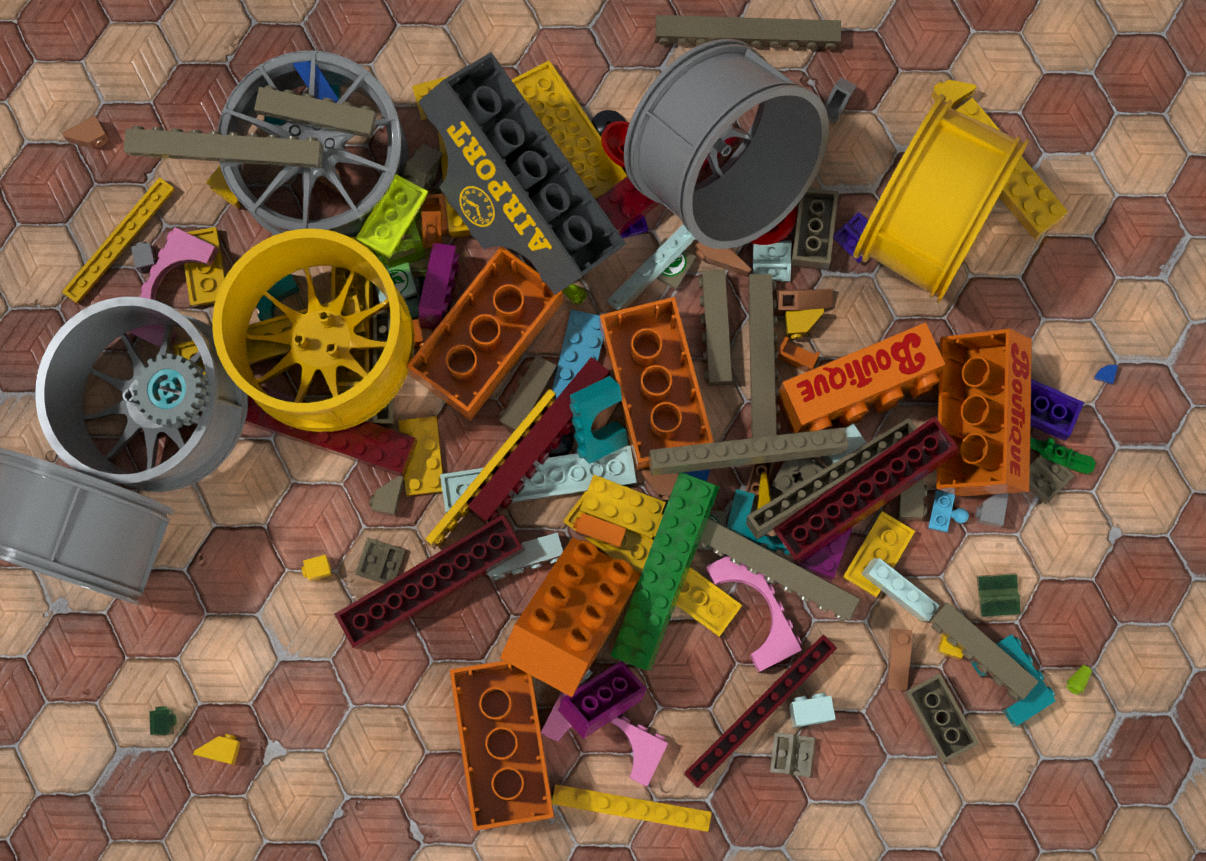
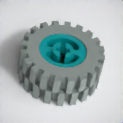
[132,354,211,428]

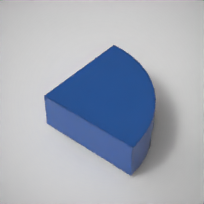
[1094,365,1118,385]

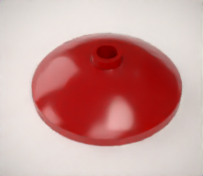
[601,121,630,168]

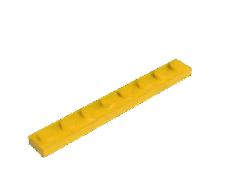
[62,177,175,304]
[552,784,711,832]

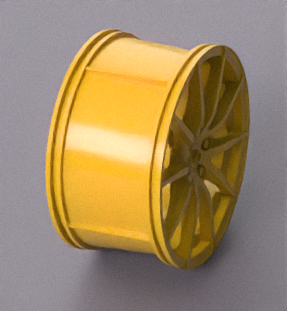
[853,94,1030,303]
[212,228,415,432]

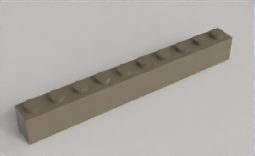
[655,15,841,50]
[123,126,324,168]
[748,274,780,438]
[746,418,917,539]
[648,428,848,476]
[699,518,861,621]

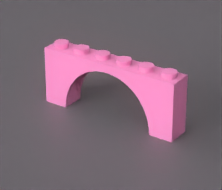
[129,227,219,347]
[705,556,803,673]
[541,692,668,787]

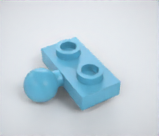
[928,491,969,533]

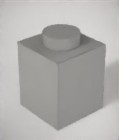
[131,242,157,273]

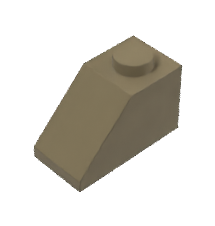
[369,476,404,517]

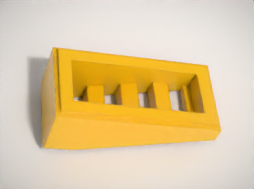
[756,471,771,510]

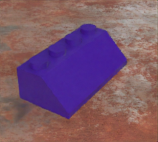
[1030,379,1084,441]

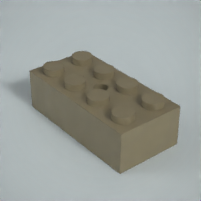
[791,188,839,270]
[902,673,979,763]

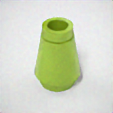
[562,283,588,305]
[1066,665,1092,695]

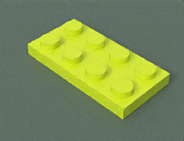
[356,174,428,258]

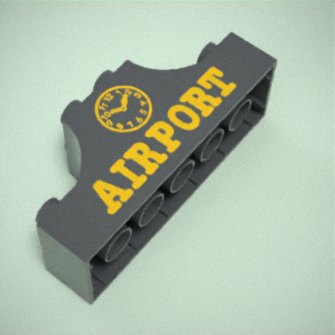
[418,52,626,295]

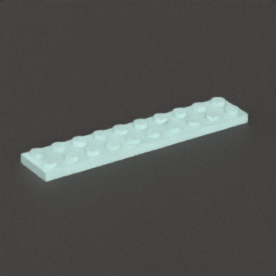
[440,445,637,513]

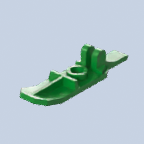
[1030,437,1096,474]

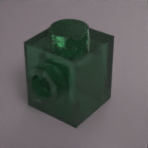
[149,706,177,736]

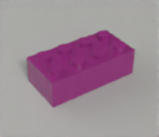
[419,243,459,329]
[796,527,853,581]
[558,661,647,739]

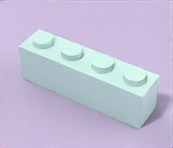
[488,533,563,580]
[861,558,940,621]

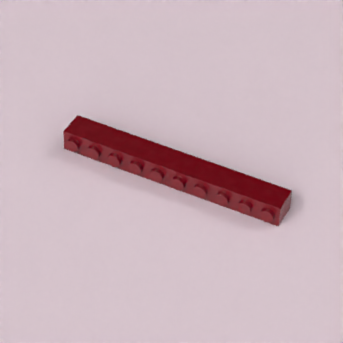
[683,634,837,789]

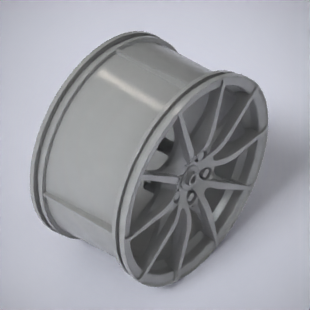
[624,39,829,249]
[218,51,409,237]
[35,296,248,492]
[0,448,175,606]

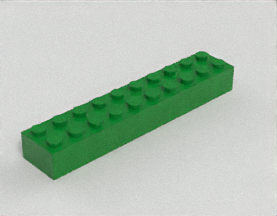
[611,473,720,671]

